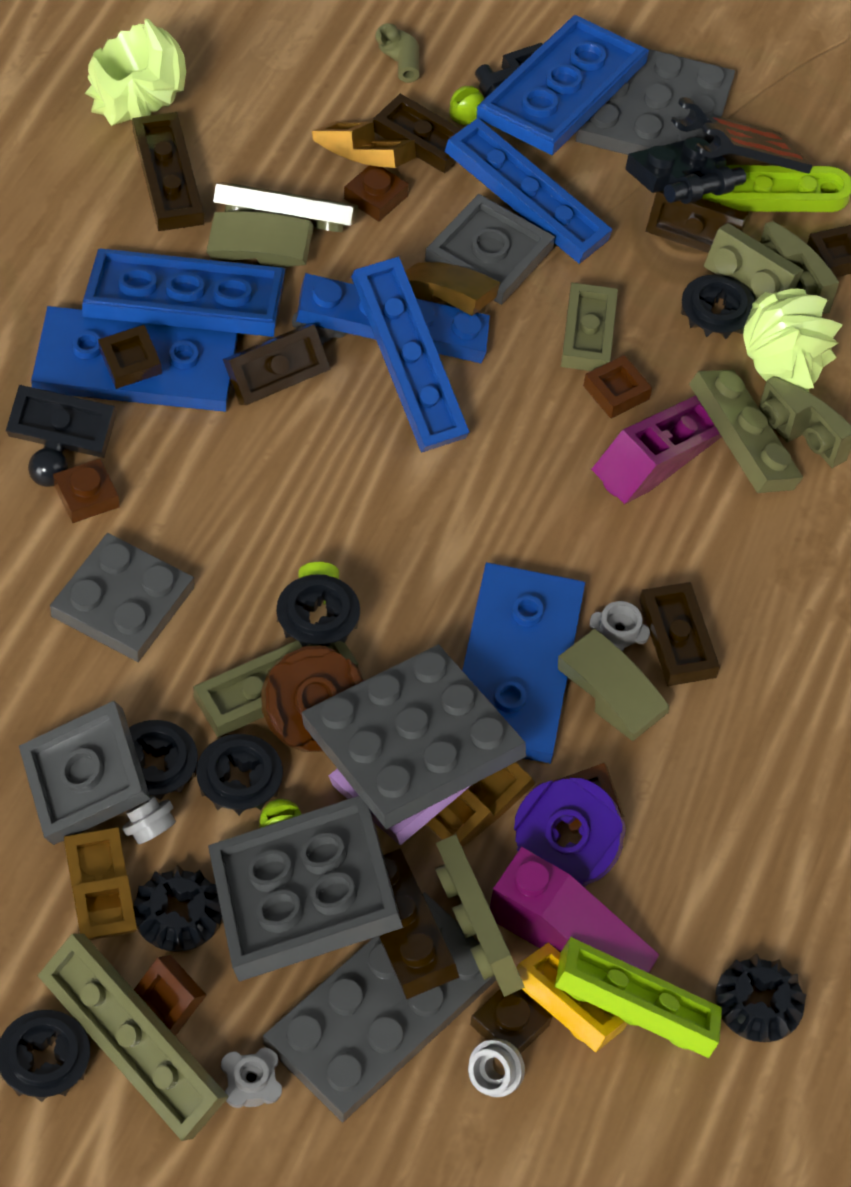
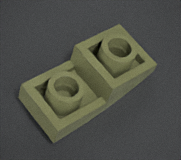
[206,211,314,267]
[760,221,839,314]
[759,377,851,468]
[558,629,669,741]

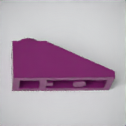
[591,395,722,505]
[489,847,659,973]

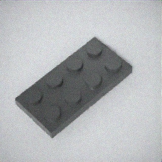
[263,892,497,1123]

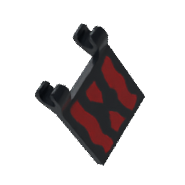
[671,97,813,174]

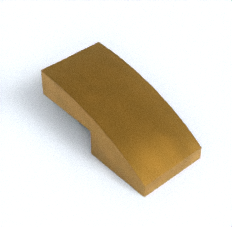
[312,121,416,168]
[405,262,500,316]
[426,762,535,847]
[64,827,137,940]

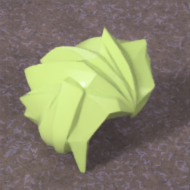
[85,18,186,126]
[743,288,843,392]

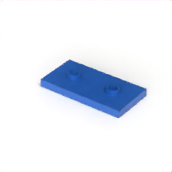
[477,15,649,156]
[82,248,285,337]
[31,306,238,412]
[462,562,585,764]

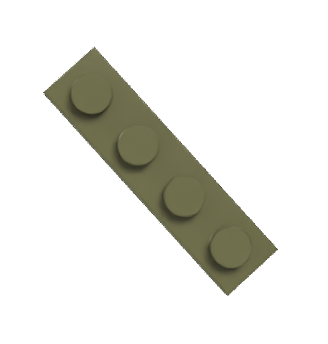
[37,934,229,1141]

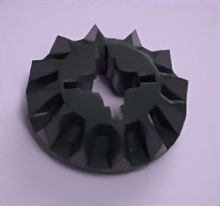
[681,275,755,339]
[276,574,360,647]
[129,720,198,801]
[196,734,283,816]
[133,865,222,952]
[715,954,807,1042]
[0,1010,91,1102]

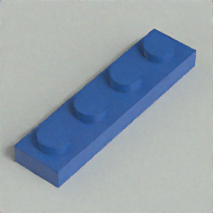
[444,118,613,264]
[351,256,470,453]
[296,273,490,364]

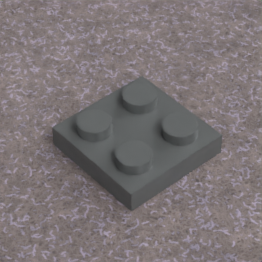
[425,194,555,305]
[50,533,194,662]
[19,701,151,845]

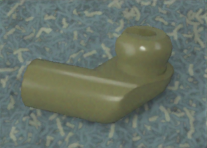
[375,23,420,83]

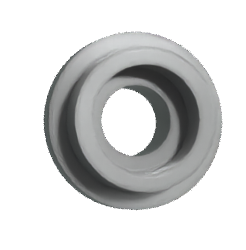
[122,796,176,844]
[468,1038,525,1097]

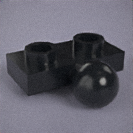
[6,385,117,487]

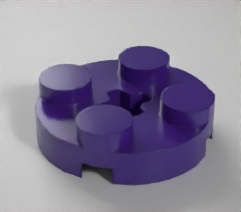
[514,778,626,887]

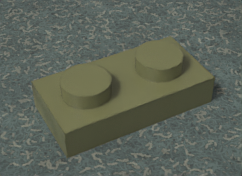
[704,223,804,299]
[561,282,618,371]

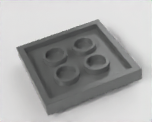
[575,48,735,155]
[302,644,526,829]
[208,796,403,982]

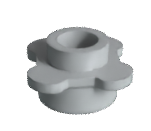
[589,601,650,652]
[221,1048,282,1108]

